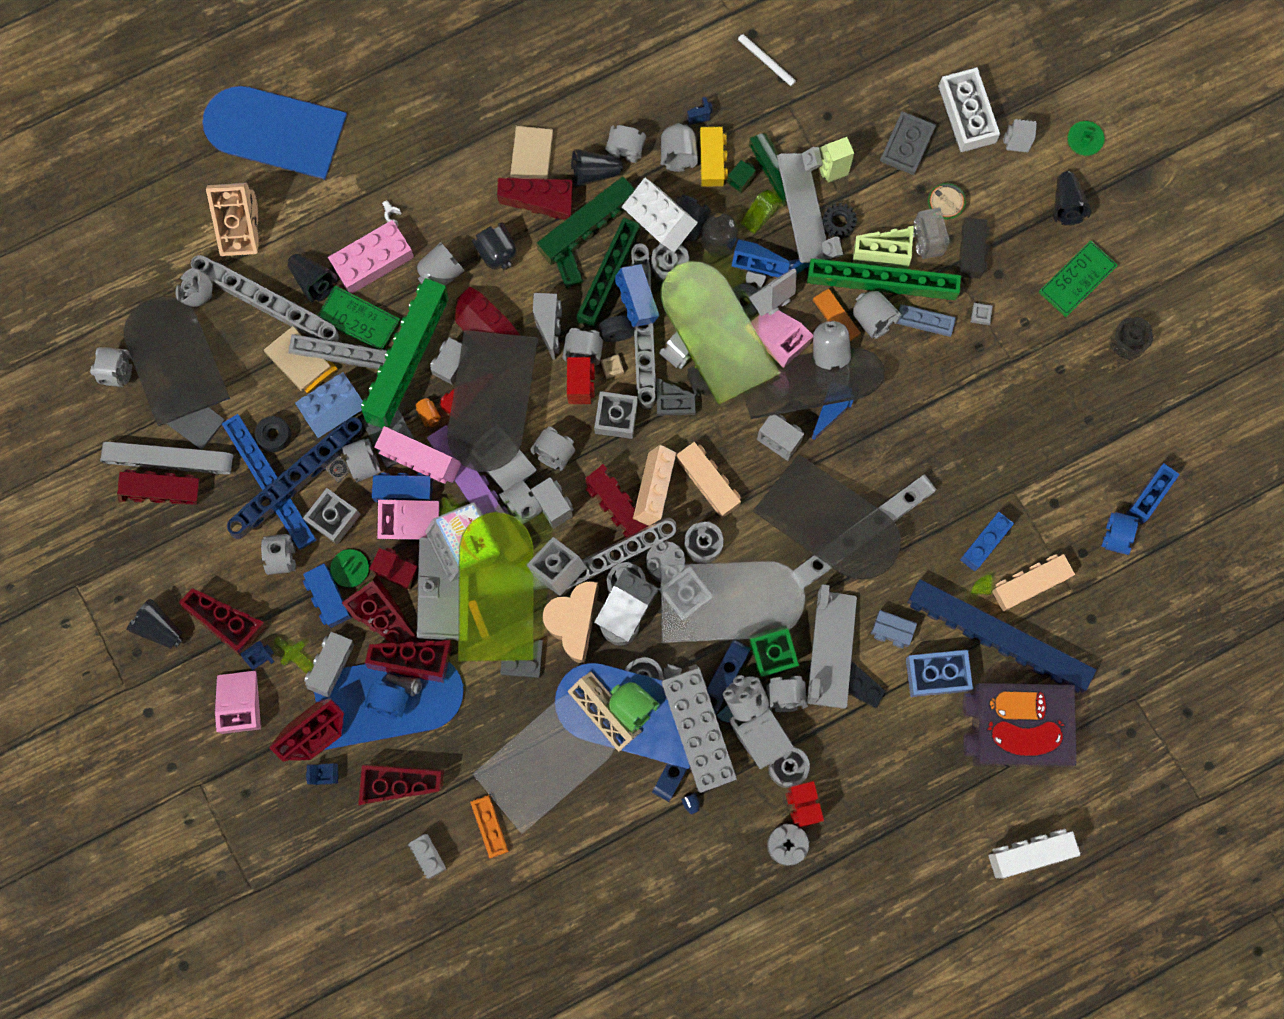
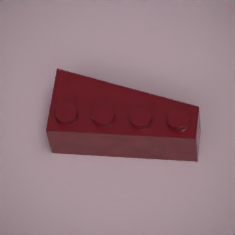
[497,178,573,220]
[585,464,649,544]
[117,469,199,505]
[179,588,267,656]
[365,640,452,683]
[358,764,444,805]

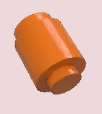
[416,398,441,428]

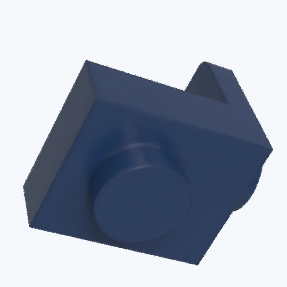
[241,640,275,670]
[306,763,338,785]

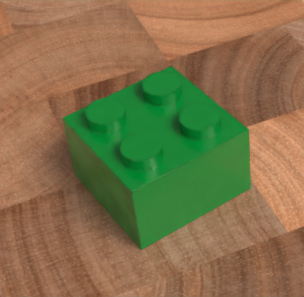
[748,625,799,677]

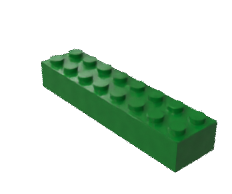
[361,278,449,429]

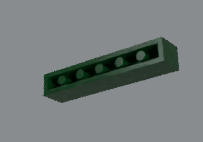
[536,176,635,265]
[577,217,641,329]

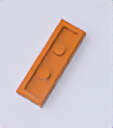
[813,288,861,341]
[470,795,509,859]

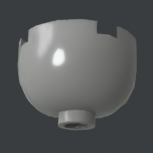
[176,268,212,307]

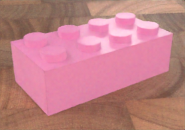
[328,220,414,294]
[375,426,462,484]

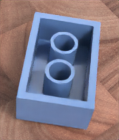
[295,372,363,438]
[906,650,973,697]

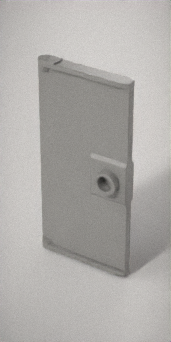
[417,538,468,641]

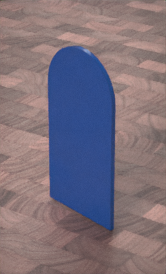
[203,86,347,179]
[314,662,464,750]
[555,663,708,769]

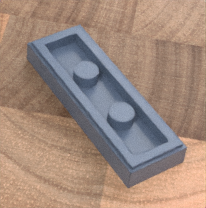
[897,304,955,337]

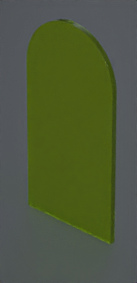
[661,262,780,405]
[458,511,533,662]

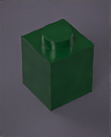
[727,160,756,194]

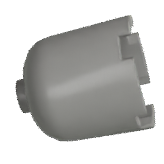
[661,124,698,171]
[417,242,465,286]
[853,291,901,339]
[813,321,851,370]

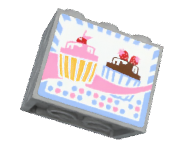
[425,502,500,582]

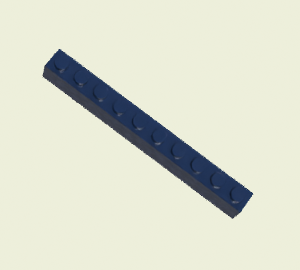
[907,579,1096,693]

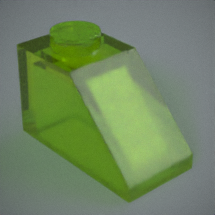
[741,189,782,234]

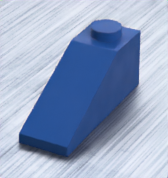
[732,239,790,277]
[811,382,854,440]

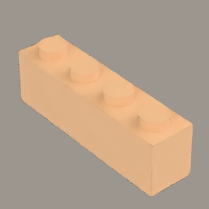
[676,442,741,519]
[633,445,676,526]
[992,554,1075,612]

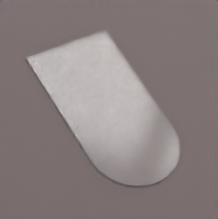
[661,561,805,643]
[473,693,619,834]

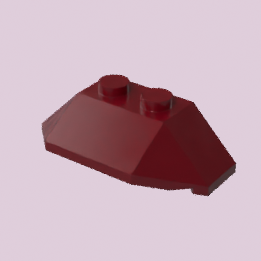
[455,287,522,351]
[269,698,344,762]

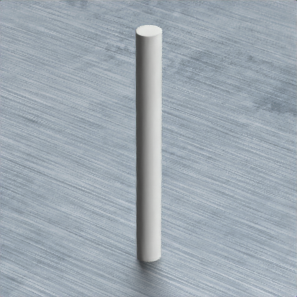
[738,34,796,87]

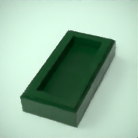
[556,251,583,288]

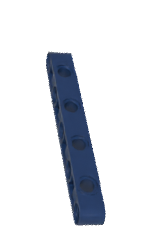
[227,417,363,539]
[652,639,751,802]

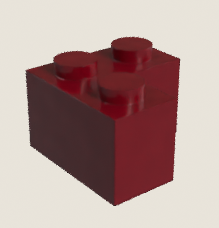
[370,547,419,590]

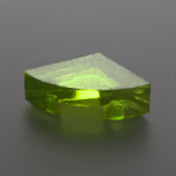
[971,575,992,595]

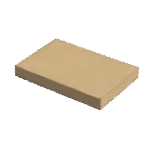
[510,126,553,179]
[264,326,331,392]

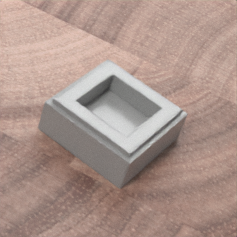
[970,303,993,325]

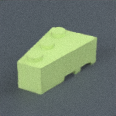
[819,137,854,182]
[852,226,914,269]

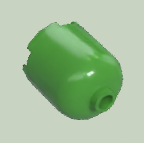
[609,682,660,733]

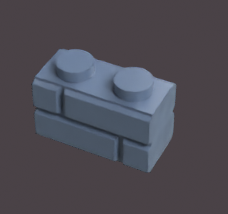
[871,610,917,648]

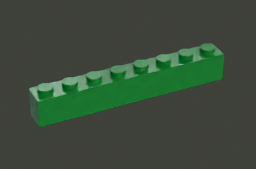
[807,258,961,300]

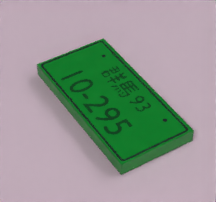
[1039,240,1118,317]
[317,286,401,350]

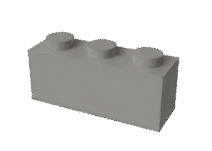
[304,632,354,698]

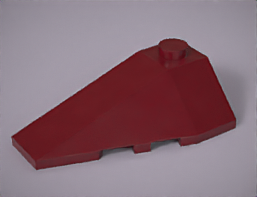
[342,576,420,644]

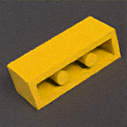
[700,127,728,187]

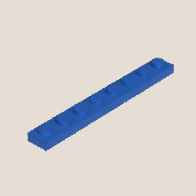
[222,414,316,550]

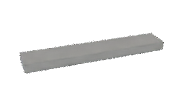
[288,334,387,369]

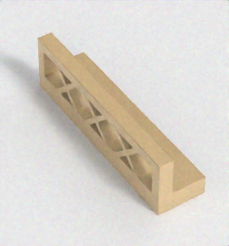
[567,672,642,752]

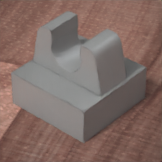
[746,270,766,290]

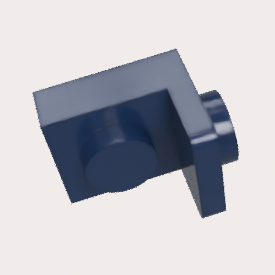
[687,97,713,125]

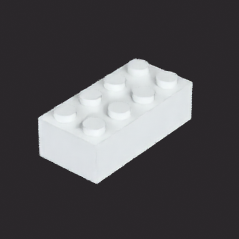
[939,68,1000,152]
[622,178,698,252]
[988,829,1080,878]

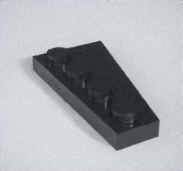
[806,661,885,709]

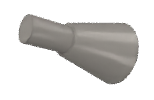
[386,673,422,697]

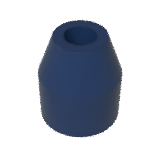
[681,793,699,814]

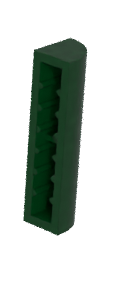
[749,133,788,206]

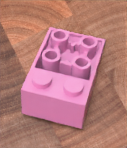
[744,310,813,368]
[377,500,439,539]
[215,671,261,734]

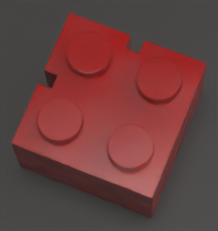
[567,357,595,404]
[785,781,824,827]

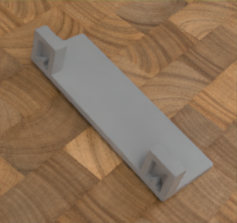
[777,147,843,263]
[807,585,857,709]
[662,664,737,793]

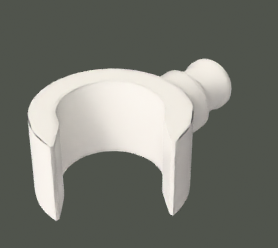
[383,201,401,226]

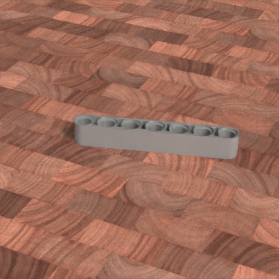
[100,442,233,475]
[567,518,677,589]

